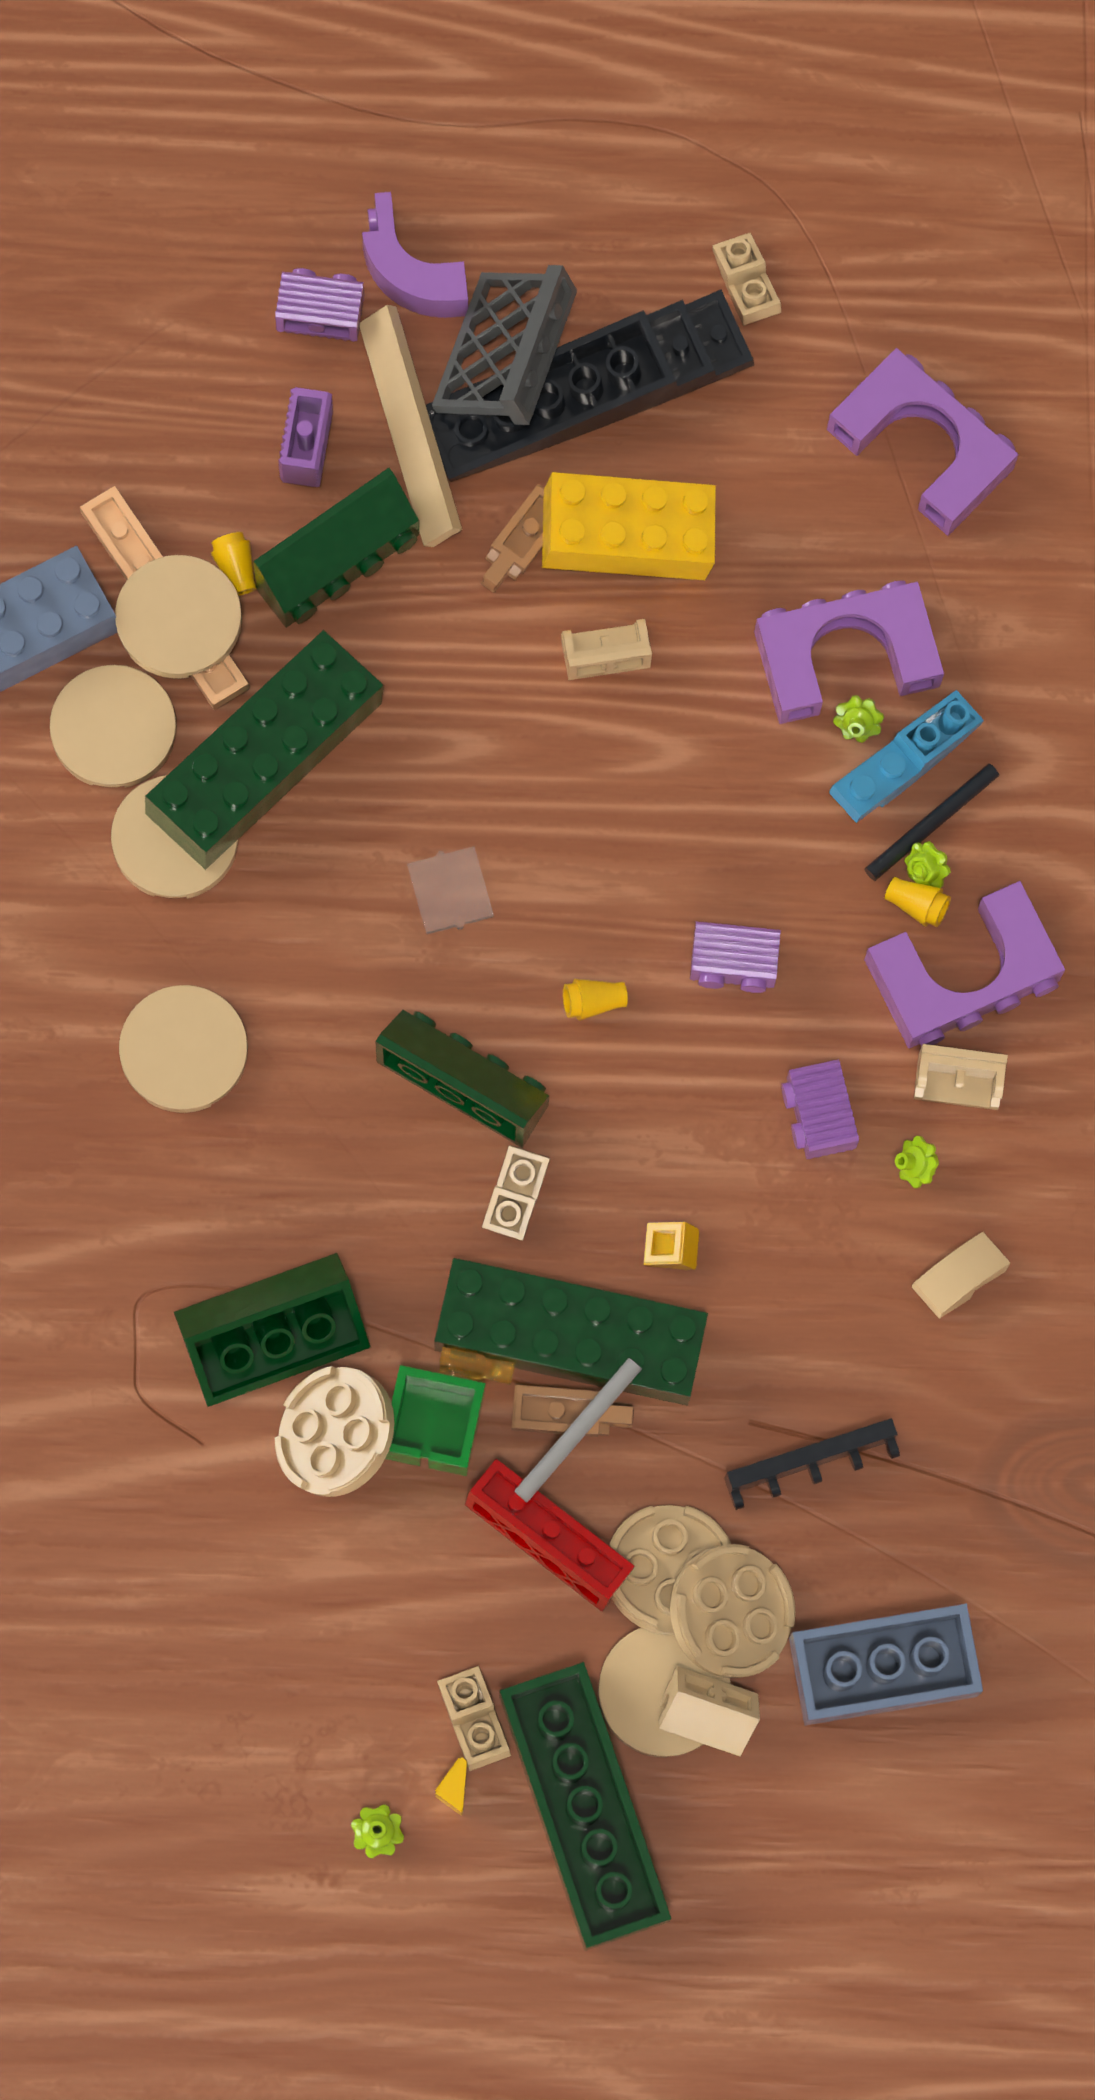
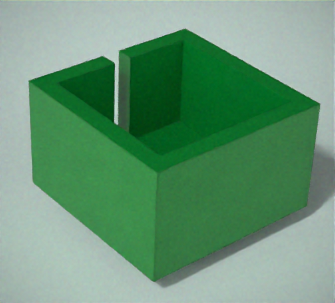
[385,1365,486,1476]

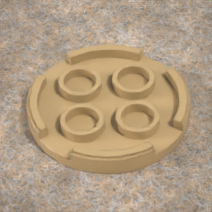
[115,555,242,679]
[50,665,176,788]
[111,775,238,899]
[119,985,248,1113]
[275,1366,394,1497]
[609,1505,731,1635]
[670,1544,795,1678]
[598,1628,730,1758]

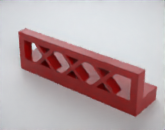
[465,1459,635,1612]

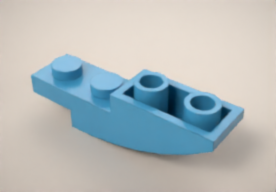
[829,690,984,823]

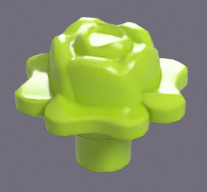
[833,695,884,743]
[905,841,951,888]
[895,1136,939,1189]
[351,1805,404,1858]

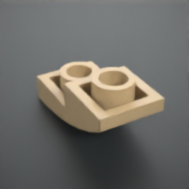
[713,233,781,326]
[482,1145,551,1241]
[912,1232,1010,1318]
[437,1666,511,1771]

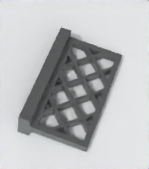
[432,265,577,425]

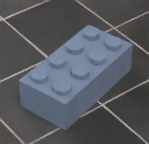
[0,545,118,692]
[789,1604,983,1726]

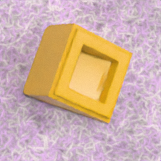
[644,1222,699,1270]
[435,1757,467,1816]

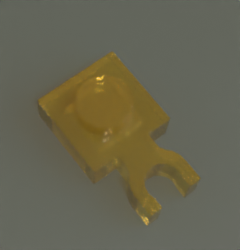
[439,1347,515,1385]

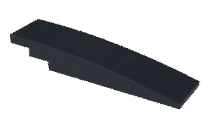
[426,289,754,482]

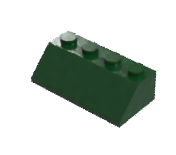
[253,468,419,628]
[375,1010,549,1148]
[174,1253,371,1407]

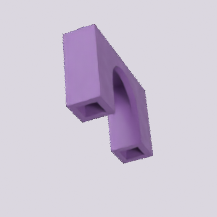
[827,348,1019,536]
[754,581,944,724]
[864,881,1065,1049]

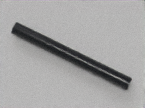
[864,763,999,881]

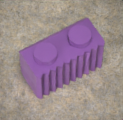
[275,268,364,342]
[278,387,333,487]
[690,921,781,993]
[781,1059,859,1159]

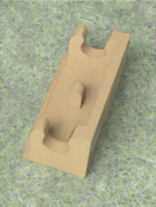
[561,619,652,680]
[914,1044,1008,1110]
[659,1666,760,1756]

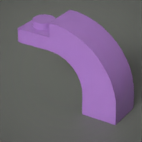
[362,192,468,318]

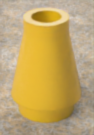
[211,532,257,596]
[885,877,951,927]
[563,979,628,1021]

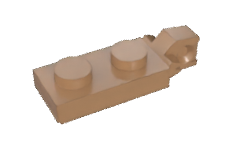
[481,484,544,593]
[511,1385,634,1437]

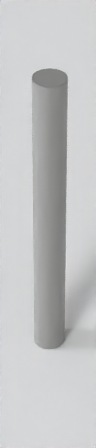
[514,1358,642,1502]

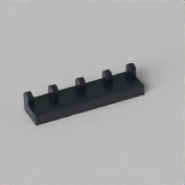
[724,1418,900,1510]

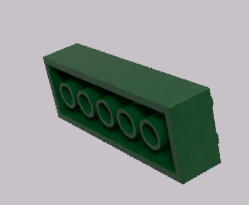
[145,630,384,870]
[434,1258,708,1406]
[499,1662,672,1951]

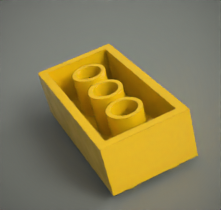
[542,472,716,580]

